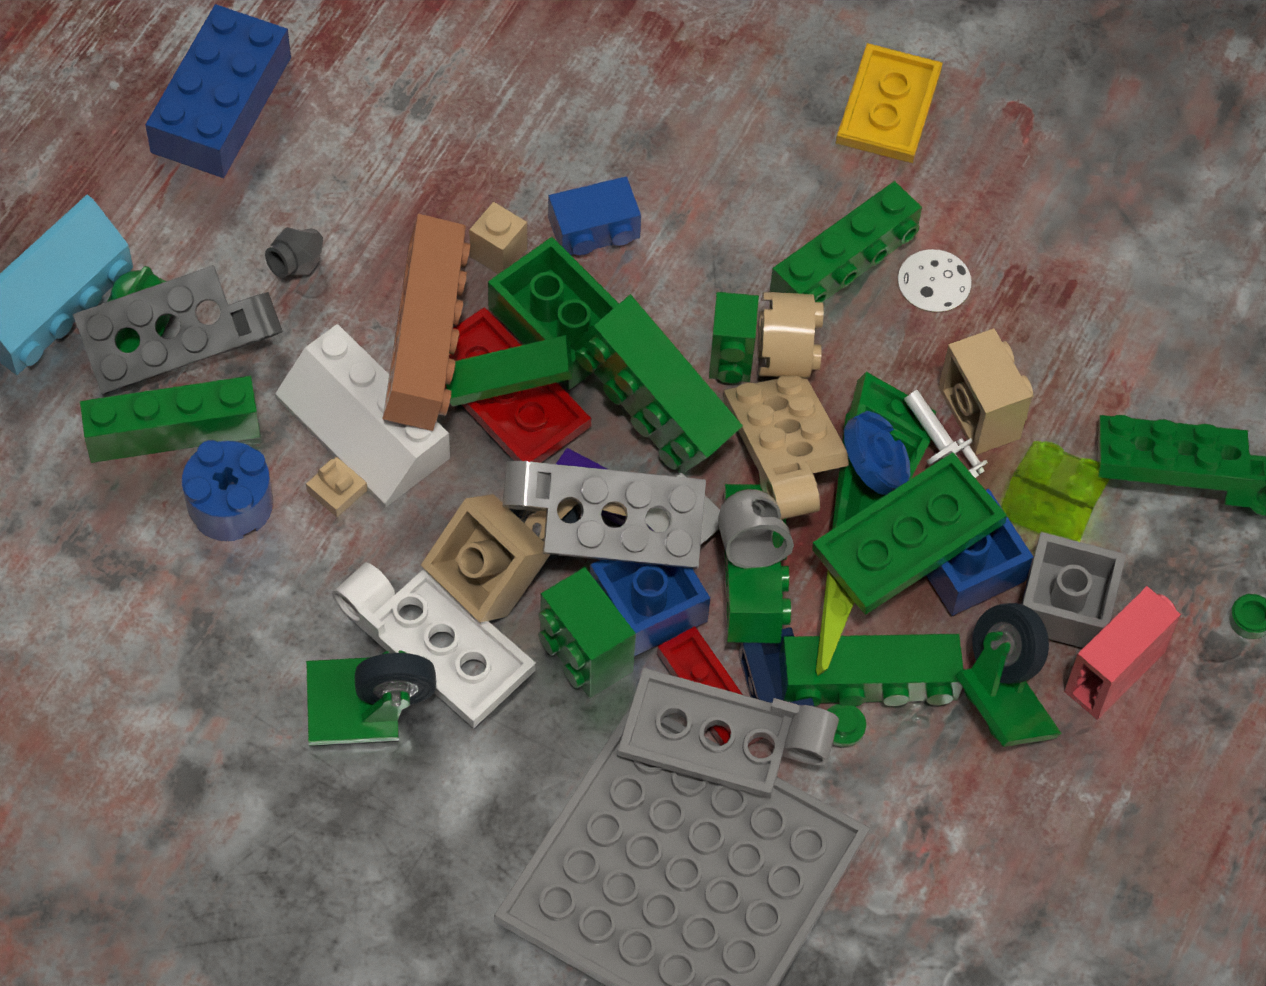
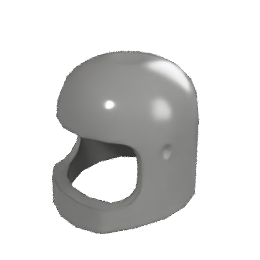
[718,489,794,569]

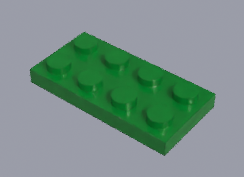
[812,452,1007,615]

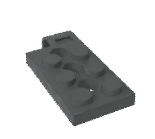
[73,265,283,394]

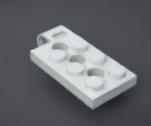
[332,562,536,728]

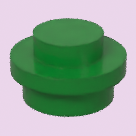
[827,704,866,747]

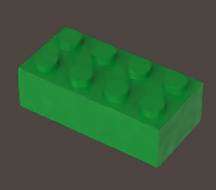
[571,294,743,473]

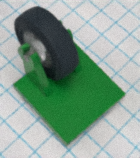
[955,603,1062,747]
[306,650,436,746]

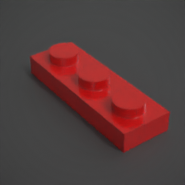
[657,626,763,746]

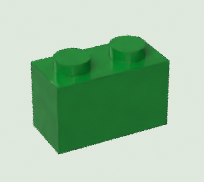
[708,292,759,383]

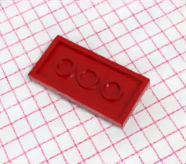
[445,307,592,463]

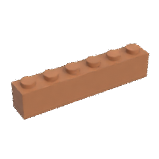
[382,214,471,431]

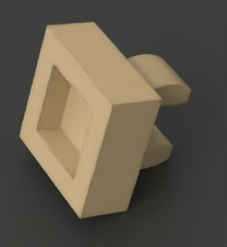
[306,457,368,517]

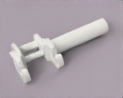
[904,390,988,478]

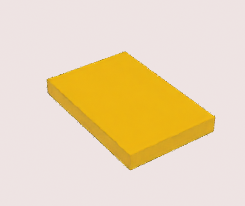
[836,43,943,163]

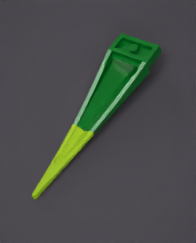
[816,371,936,676]

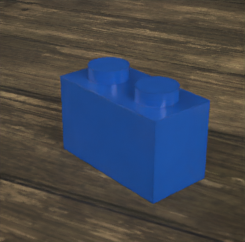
[548,176,641,255]

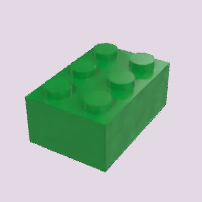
[488,237,619,390]

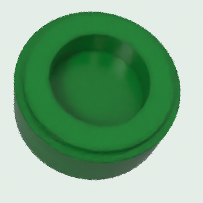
[1229,594,1266,639]

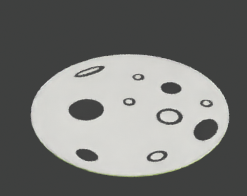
[898,249,971,312]

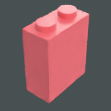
[1064,586,1181,720]

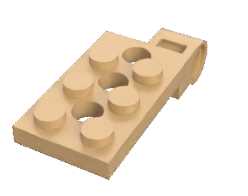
[724,376,849,520]

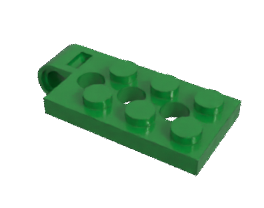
[1097,415,1266,516]

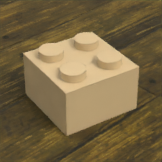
[939,328,1033,455]
[421,494,550,623]

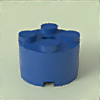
[182,440,273,541]

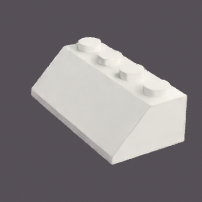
[275,324,450,508]

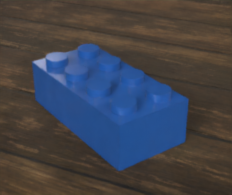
[145,4,291,178]

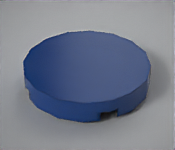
[844,411,910,495]

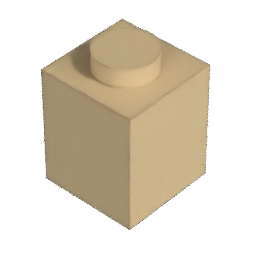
[469,202,527,274]

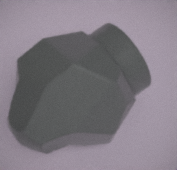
[265,227,323,278]

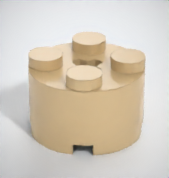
[758,292,824,378]

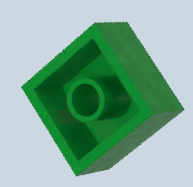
[538,567,636,699]

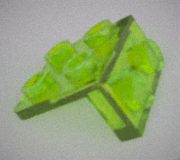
[1001,441,1110,542]

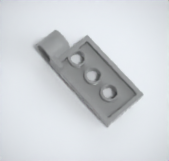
[502,461,706,569]
[618,668,839,798]

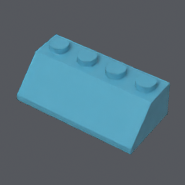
[0,195,133,375]

